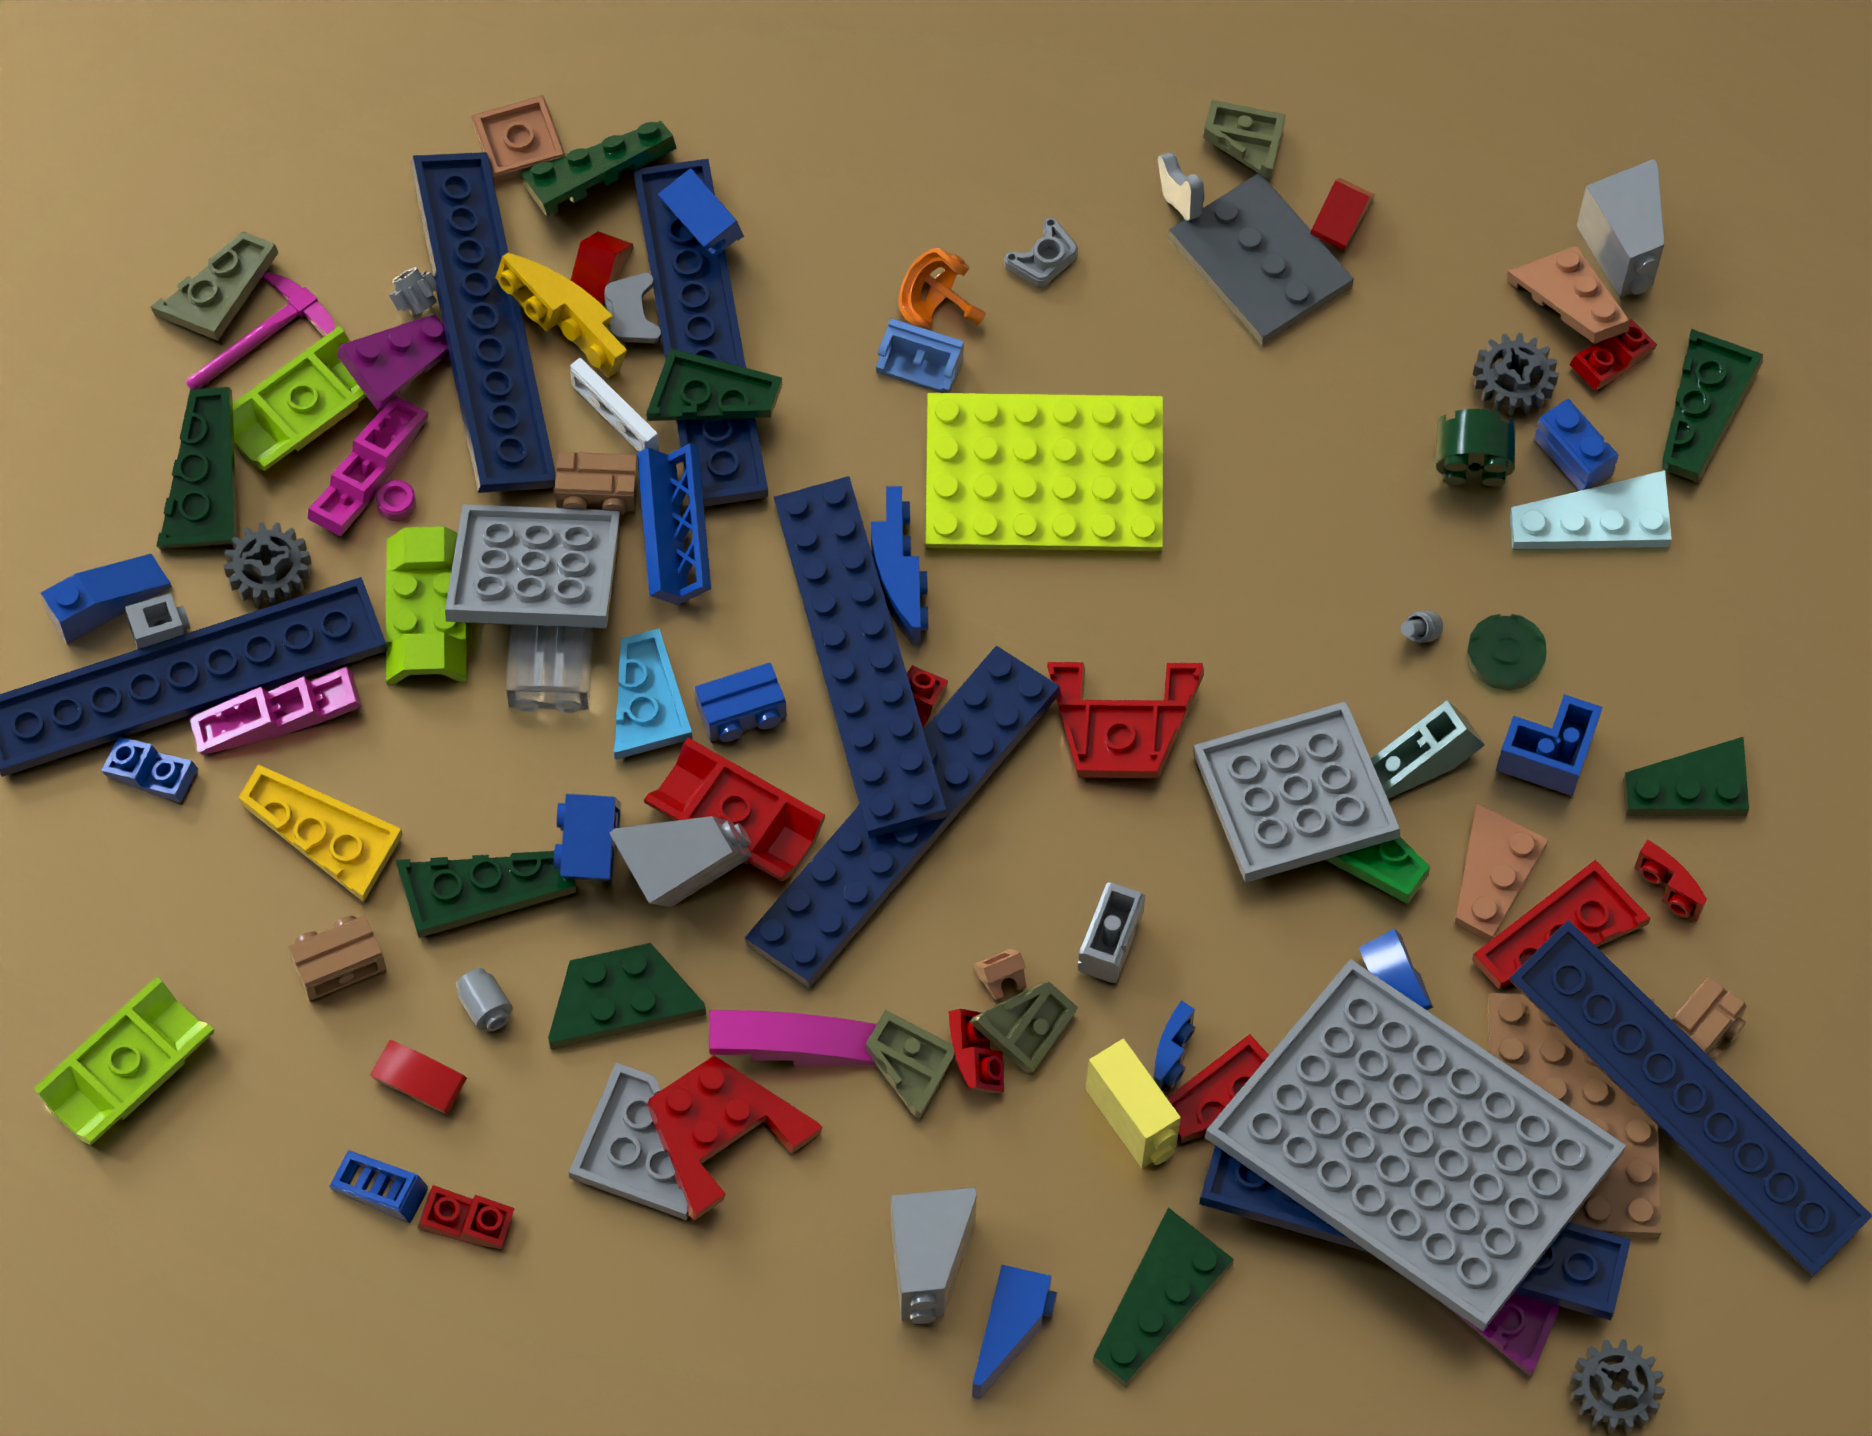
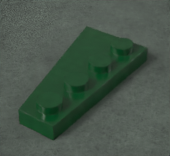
[521,121,677,217]
[156,387,237,549]
[396,851,576,938]
[1093,1207,1234,1388]

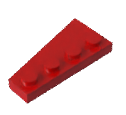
[1472,859,1651,990]

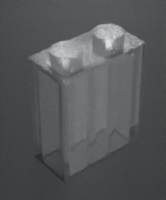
[506,624,594,713]

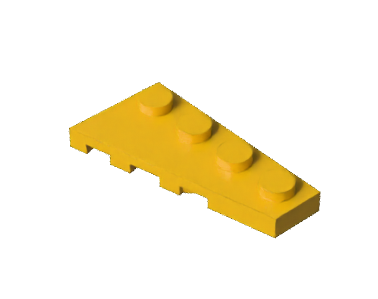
[238,764,403,902]

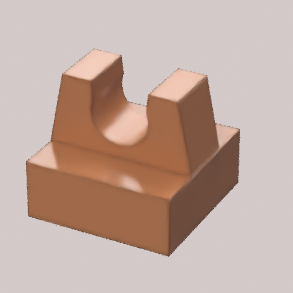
[973,949,1027,1000]

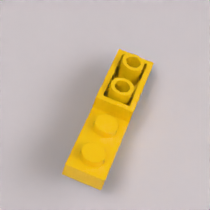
[495,253,627,378]

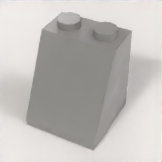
[1577,159,1664,298]
[609,816,753,907]
[891,1187,977,1324]

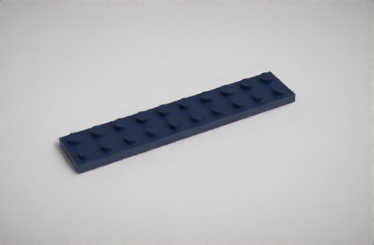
[410,152,556,493]
[633,159,768,507]
[774,476,948,839]
[0,577,387,777]
[745,645,1061,988]
[1509,920,1872,1277]
[1199,1145,1631,1321]

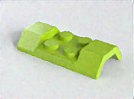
[233,326,367,471]
[386,526,467,685]
[33,976,214,1145]

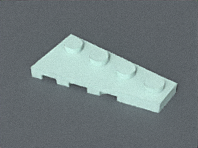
[1510,470,1672,549]

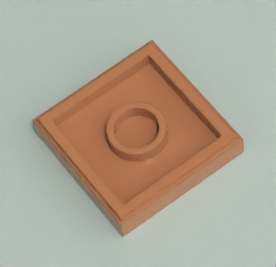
[471,95,566,184]

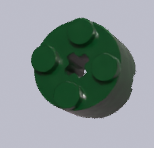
[1436,409,1516,487]

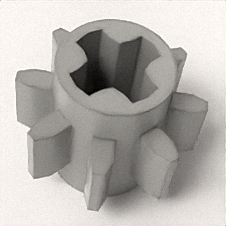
[389,267,437,315]

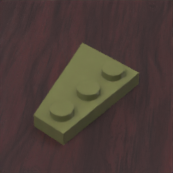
[151,232,279,341]

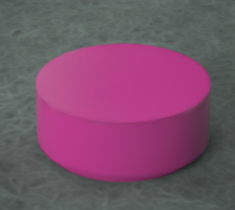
[376,480,416,521]

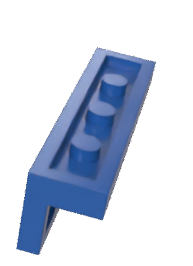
[637,443,711,605]

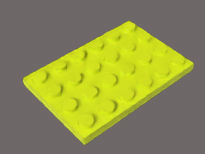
[925,393,1163,551]

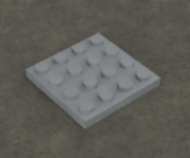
[445,504,620,628]
[1193,701,1400,883]

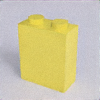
[1086,1038,1181,1168]

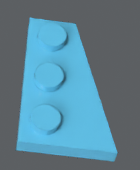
[614,629,692,760]

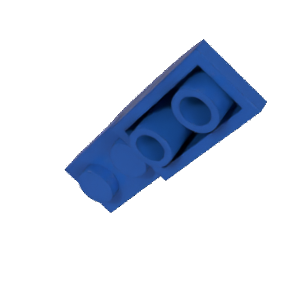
[871,486,928,645]

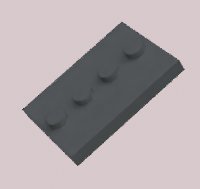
[1168,173,1354,345]

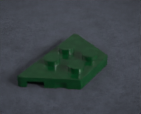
[548,943,706,1049]

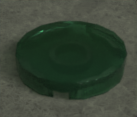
[1466,614,1547,690]

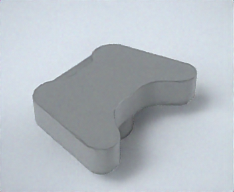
[1158,152,1205,221]
[1004,218,1078,288]
[604,272,661,343]

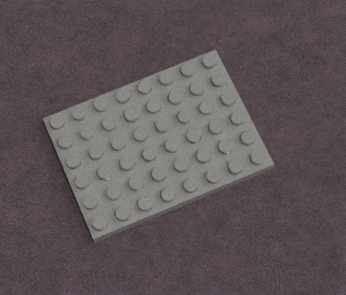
[1205,959,1626,1331]

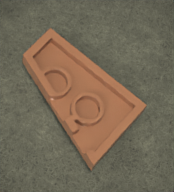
[1507,246,1629,344]
[1455,802,1548,942]

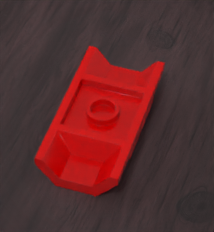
[644,737,825,881]

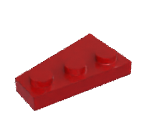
[1167,1034,1269,1143]

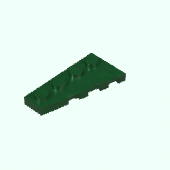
[1662,329,1763,482]

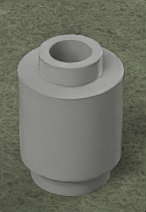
[456,968,513,1031]

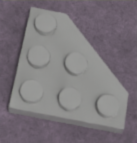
[569,1062,689,1220]

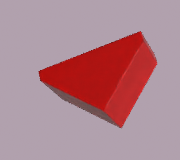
[1310,178,1375,250]
[570,231,634,306]

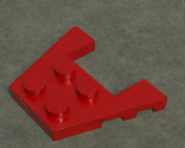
[1047,662,1204,778]
[647,1055,823,1221]

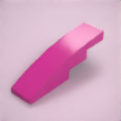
[307,395,428,536]
[189,667,362,755]
[709,1010,877,1066]

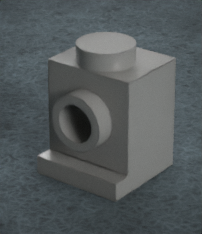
[125,593,190,649]

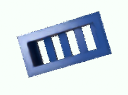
[329,1150,428,1223]

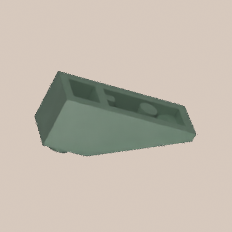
[1371,700,1485,799]

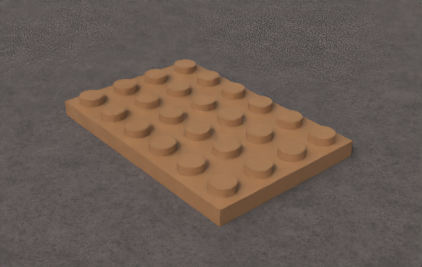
[1487,993,1661,1239]

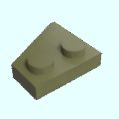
[1203,100,1286,179]
[969,981,1078,1073]
[865,1010,956,1119]

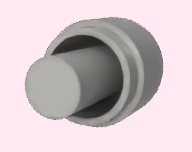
[1401,610,1443,643]

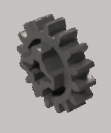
[1473,333,1559,415]
[224,522,312,606]
[1570,1339,1665,1434]

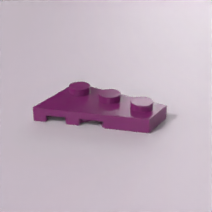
[336,314,449,411]
[1445,1293,1560,1377]

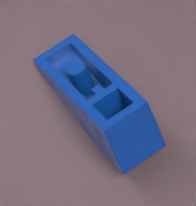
[41,554,172,644]
[972,1265,1057,1399]

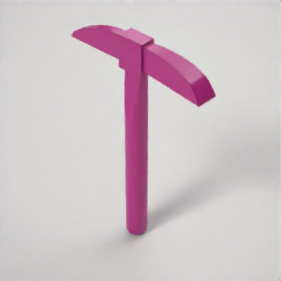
[186,272,335,390]

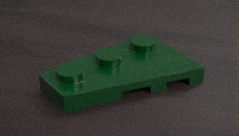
[646,348,782,421]

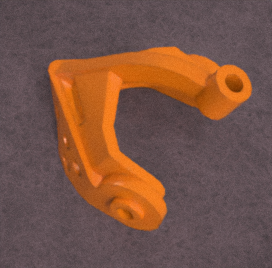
[898,248,986,330]

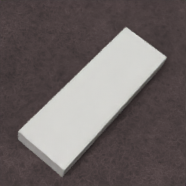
[570,358,659,452]

